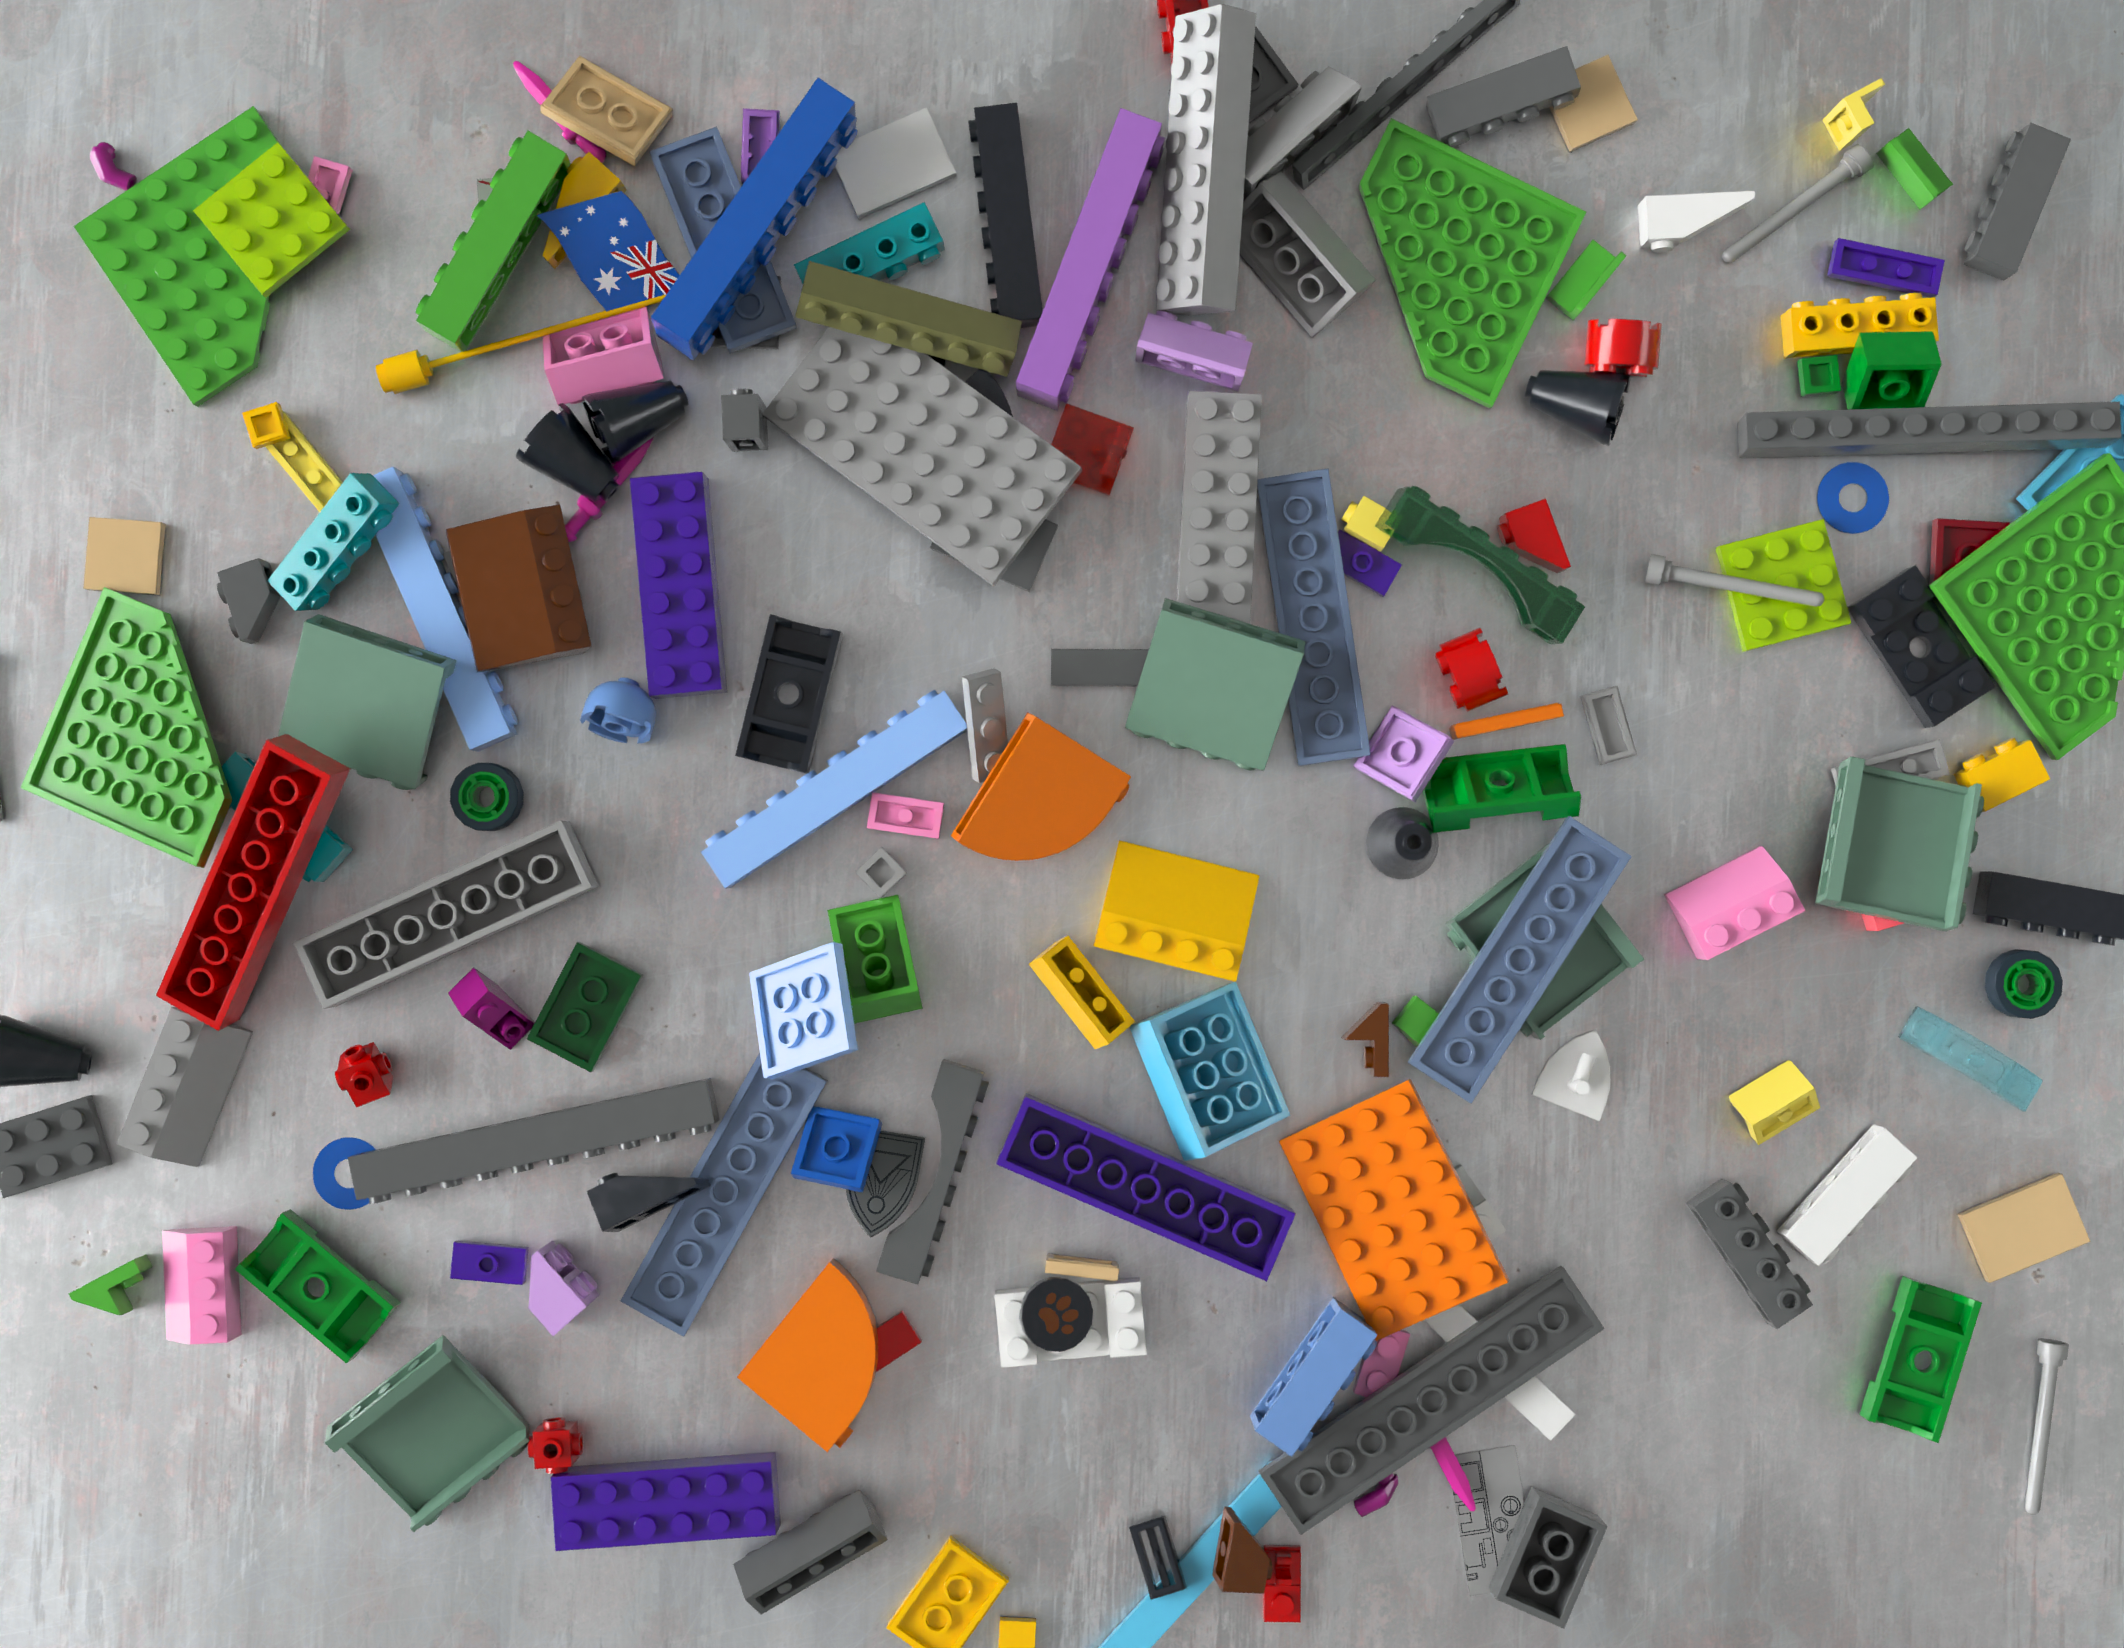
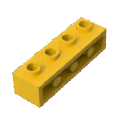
[1780,293,1939,359]

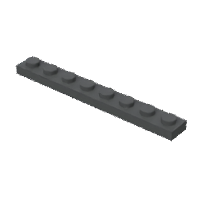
[1292,0,1520,190]

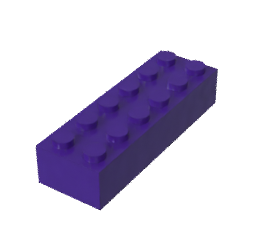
[630,472,727,699]
[550,1452,781,1551]

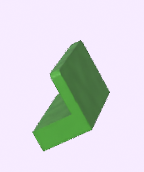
[1876,128,1953,210]
[1546,240,1627,321]

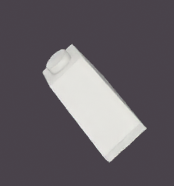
[1638,191,1755,253]

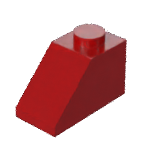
[1497,498,1571,573]

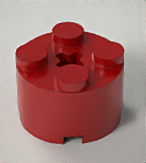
[1584,319,1662,377]
[1435,628,1508,712]

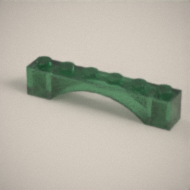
[1375,486,1585,644]

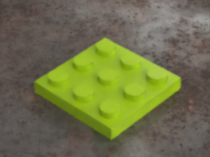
[193,142,350,297]
[1716,519,1852,652]

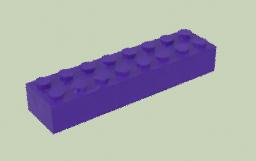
[996,1093,1296,1282]

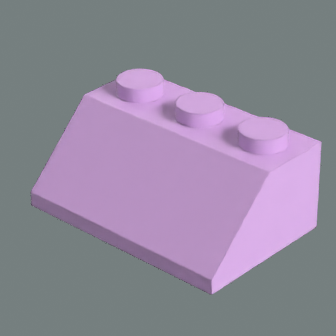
[1135,311,1253,391]

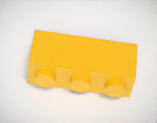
[1029,935,1135,1049]

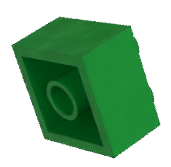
[1842,332,1942,410]

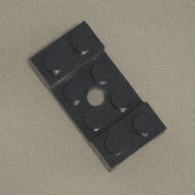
[1847,565,1995,728]
[735,614,843,774]

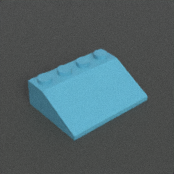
[1129,982,1291,1161]

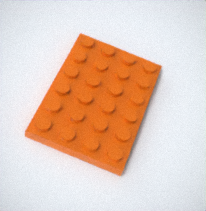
[1279,1079,1509,1341]

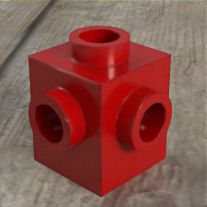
[335,1042,393,1108]
[528,1417,583,1474]

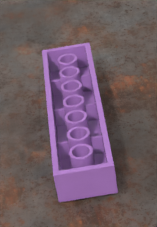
[1016,108,1165,411]

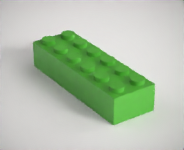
[415,131,571,352]

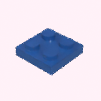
[791,1106,882,1193]

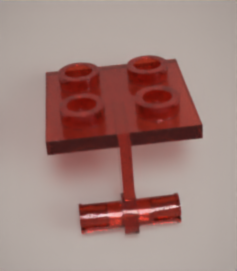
[1051,404,1134,496]

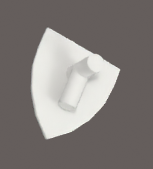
[1532,1030,1610,1121]

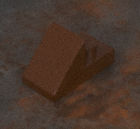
[1341,1002,1389,1077]

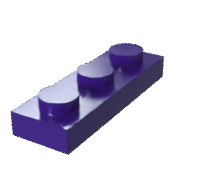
[1827,238,1945,298]

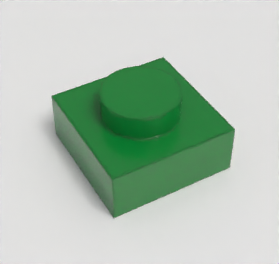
[1797,355,1841,397]

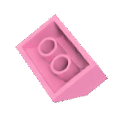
[543,306,664,405]
[1664,846,1805,960]
[162,1226,242,1344]

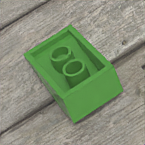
[827,895,923,1024]

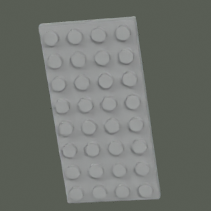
[763,327,1082,586]

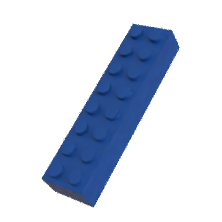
[651,78,858,361]

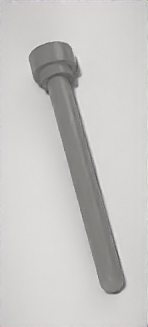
[1722,144,1874,263]
[1645,554,1824,607]
[2025,1338,2069,1515]

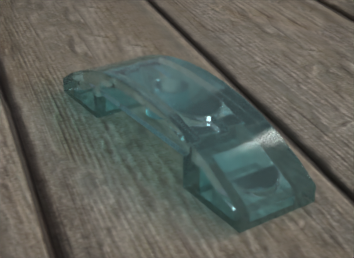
[1898,1006,2043,1112]

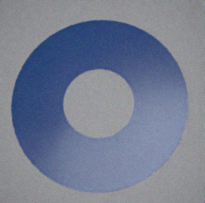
[1817,462,1889,534]
[313,1137,376,1210]

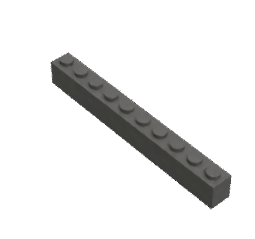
[1737,402,2121,458]
[347,1078,720,1204]

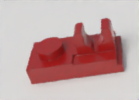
[1263,1545,1301,1622]

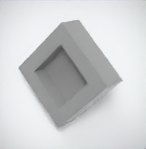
[856,847,907,898]

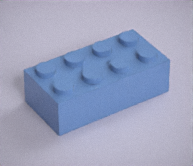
[1250,1297,1377,1457]

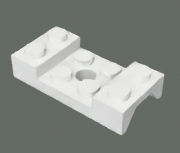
[995,1277,1147,1368]

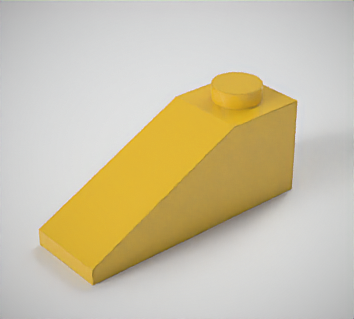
[542,152,627,269]

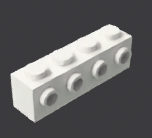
[1776,1124,1918,1266]

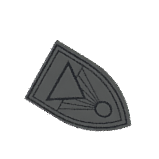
[845,1131,925,1238]

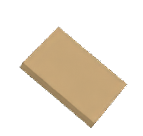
[541,56,673,166]
[1958,1173,2091,1283]

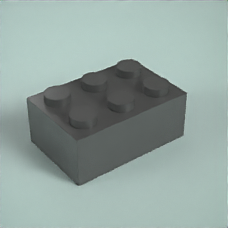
[1489,1487,1608,1629]

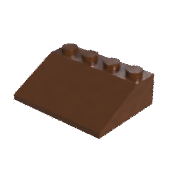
[446,504,592,672]

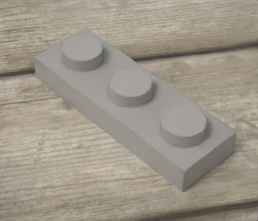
[962,668,1008,783]
[1831,739,1950,785]

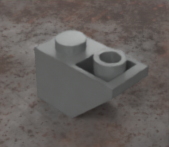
[217,558,281,644]

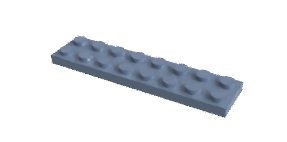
[1257,468,1371,766]
[1408,816,1632,1104]
[621,1053,828,1337]

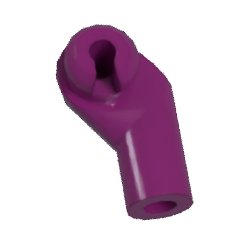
[90,142,137,191]
[1354,1473,1399,1517]

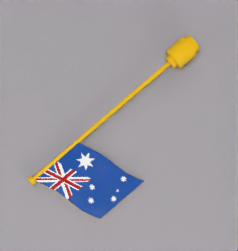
[376,190,680,394]

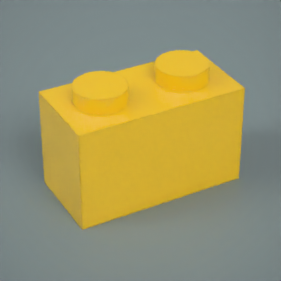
[1953,738,2050,812]

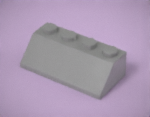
[1243,66,1362,201]
[1240,171,1376,338]
[117,1007,253,1167]

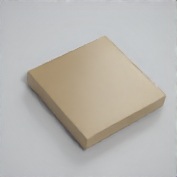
[1549,55,1638,152]
[83,517,166,595]

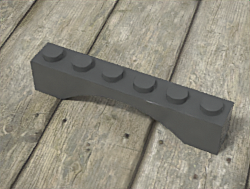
[876,1059,989,1285]

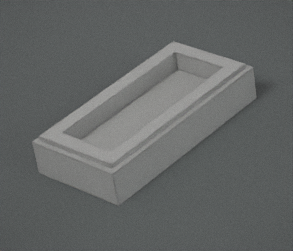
[1580,686,1637,765]

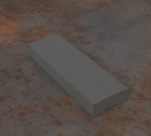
[1051,649,1149,686]

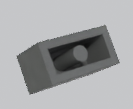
[721,388,768,452]

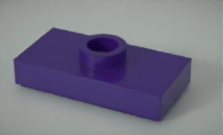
[1338,529,1402,597]
[450,1241,528,1285]

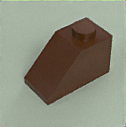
[1212,1506,1272,1594]

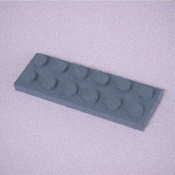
[649,126,797,354]

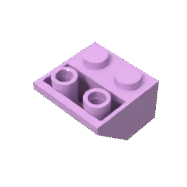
[528,1241,600,1336]

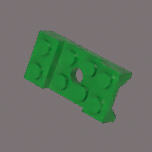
[1423,744,1581,833]
[235,1209,401,1364]
[1859,1276,1982,1443]

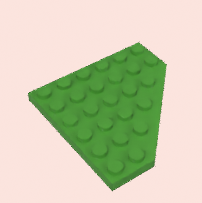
[74,106,280,407]
[1358,118,1586,409]
[1929,453,2124,760]
[21,587,233,868]

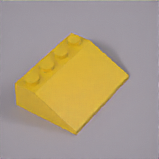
[1093,840,1260,982]

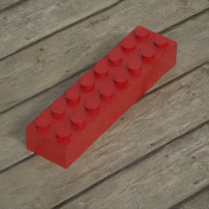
[156,734,350,1031]

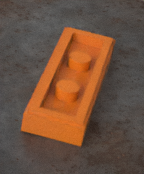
[1449,703,1564,740]

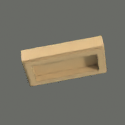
[1045,1253,1119,1281]

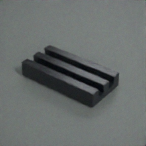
[1129,1516,1187,1600]

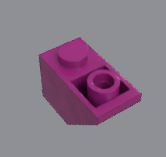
[448,967,535,1050]

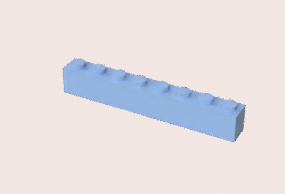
[373,467,518,752]
[701,690,967,888]

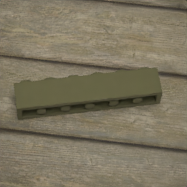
[795,261,1022,377]

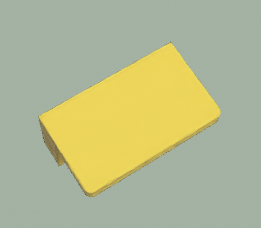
[1822,78,1885,151]
[1729,1060,1820,1145]

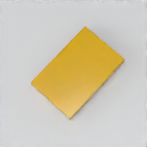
[886,1535,1009,1648]

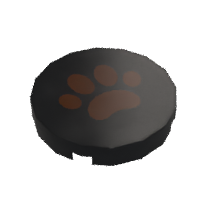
[1019,1277,1093,1352]

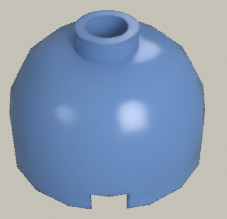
[580,678,656,744]

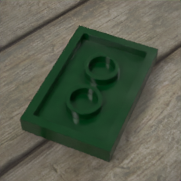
[527,942,643,1072]

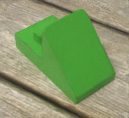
[68,1254,153,1315]

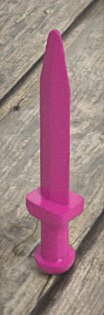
[513,61,606,163]
[565,437,654,542]
[1430,1437,1476,1511]

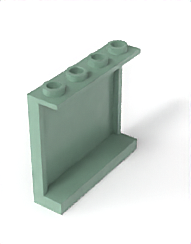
[1125,598,1306,771]
[278,614,457,790]
[1815,756,1984,932]
[1445,844,1644,1040]
[325,1335,529,1532]

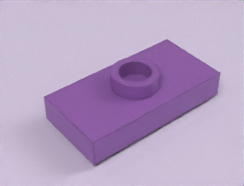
[741,108,780,184]

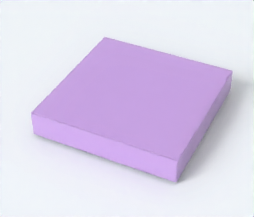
[1354,705,1454,802]

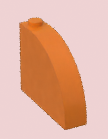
[951,712,1131,861]
[737,1258,878,1452]

